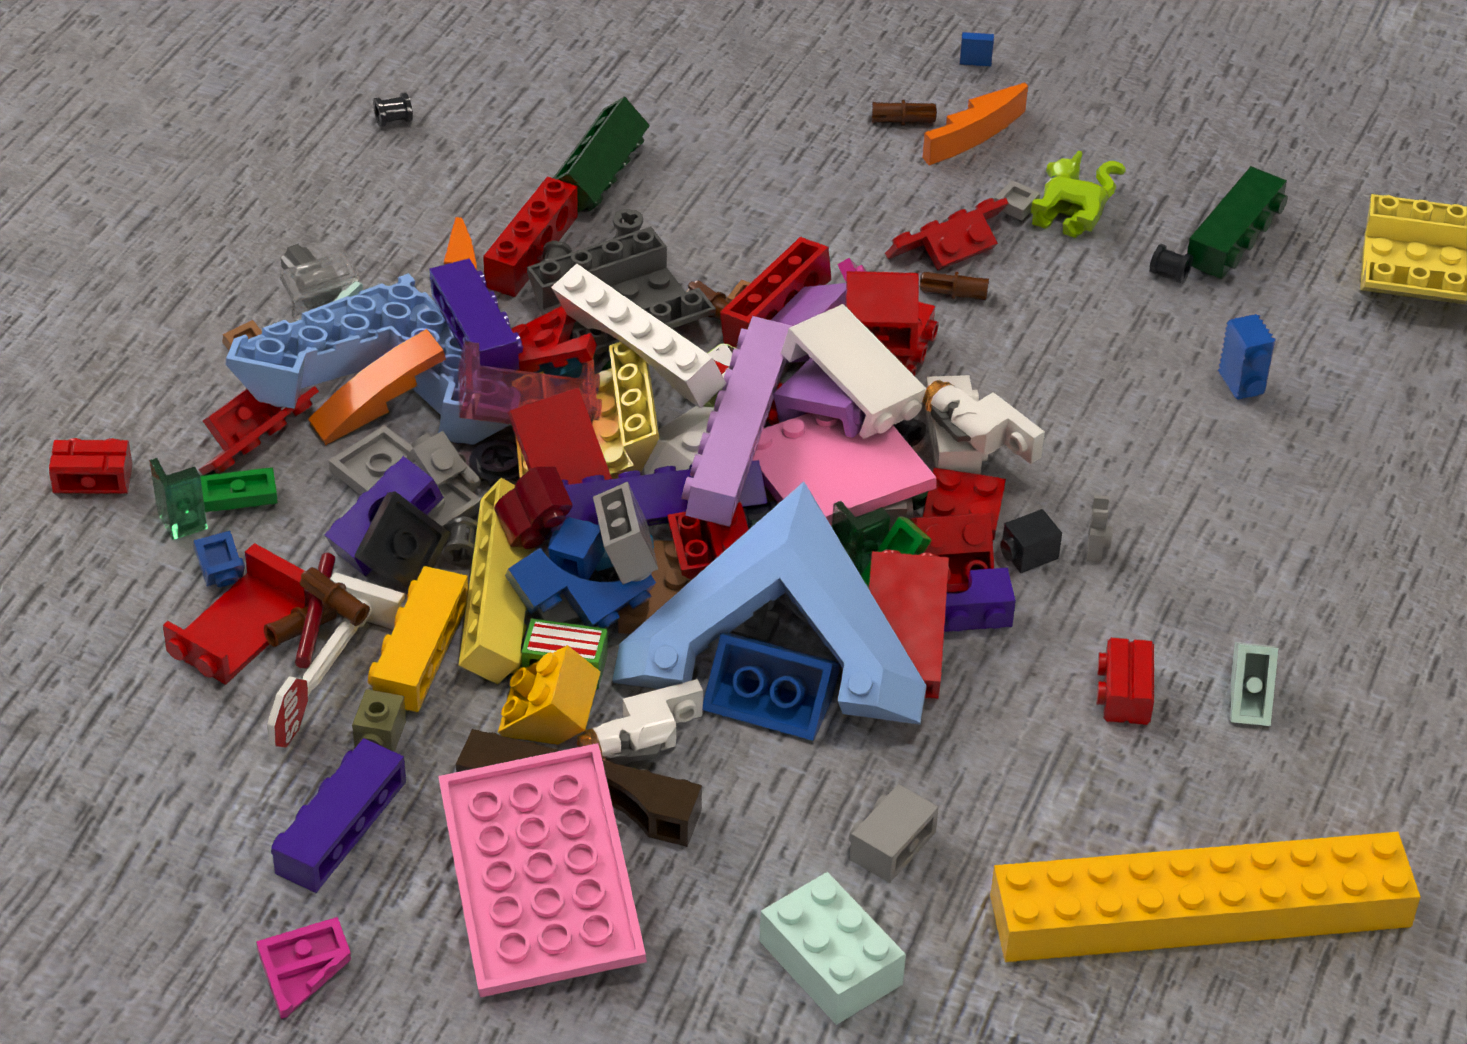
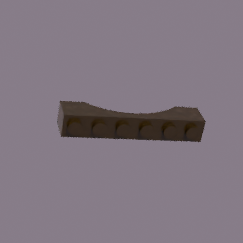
[456,729,702,847]

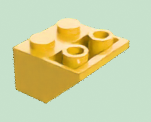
[498,645,600,745]

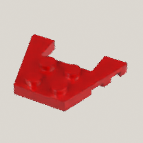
[500,306,597,378]

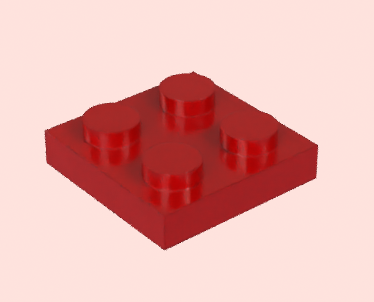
[923,467,1006,540]

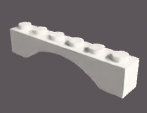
[551,264,726,408]

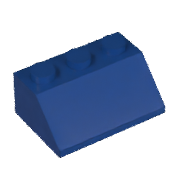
[702,633,841,741]

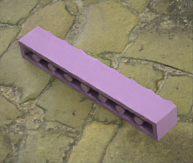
[682,316,792,527]

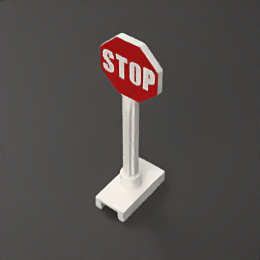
[267,572,405,748]

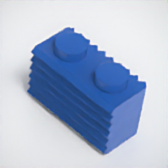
[1218,314,1276,400]

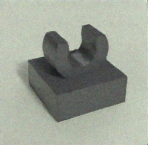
[731,603,780,643]

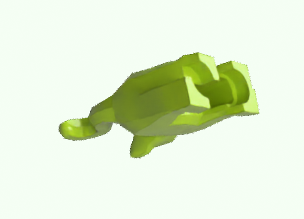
[1030,151,1126,238]

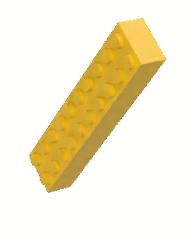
[990,832,1421,962]

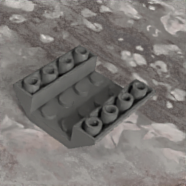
[527,227,716,360]

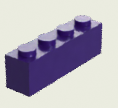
[429,258,523,380]
[271,738,406,893]

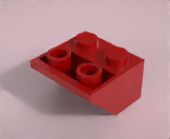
[845,271,919,356]
[667,502,749,580]
[910,513,994,592]

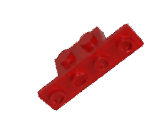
[885,197,1009,271]
[198,386,319,475]

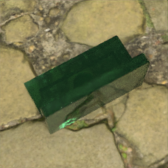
[149,458,208,540]
[832,501,890,575]

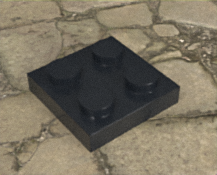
[354,491,451,594]

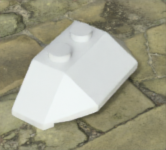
[641,406,716,475]

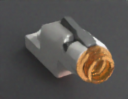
[922,380,1045,464]
[577,679,703,765]

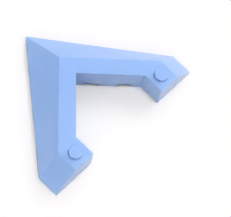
[226,273,520,445]
[612,482,926,724]

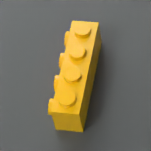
[368,566,468,712]

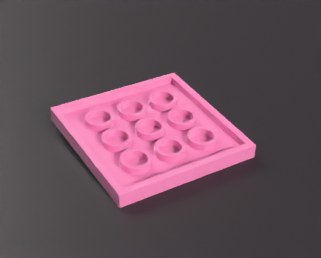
[752,413,936,526]

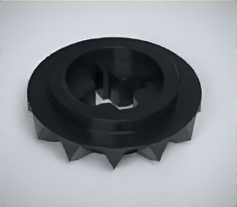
[469,440,520,487]

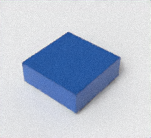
[960,32,994,66]

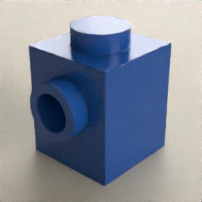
[548,517,605,580]

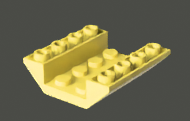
[1360,194,1467,305]
[510,341,659,479]

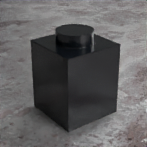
[1000,509,1062,573]

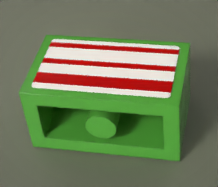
[521,618,608,689]

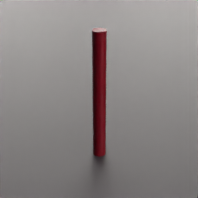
[295,553,336,669]

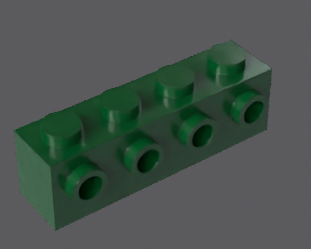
[553,96,650,212]
[1187,166,1288,279]

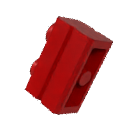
[49,438,132,494]
[1096,637,1154,725]

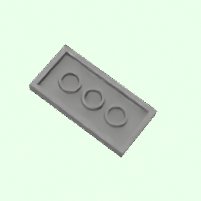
[329,425,481,529]

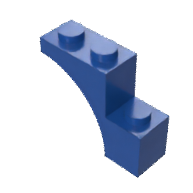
[505,548,656,629]

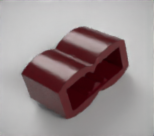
[494,466,573,549]

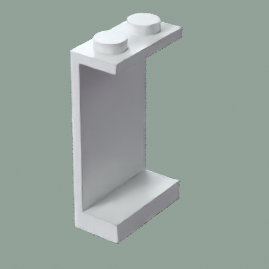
[781,304,926,439]

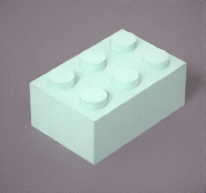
[759,872,906,1025]

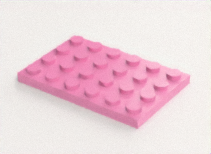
[438,743,647,998]

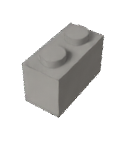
[849,784,939,883]

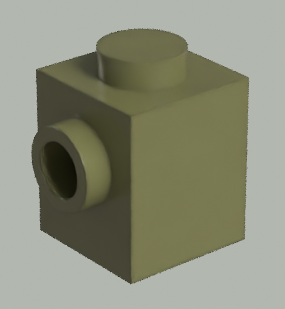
[352,689,406,752]

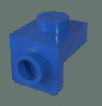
[193,530,245,587]

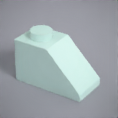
[1231,642,1278,726]

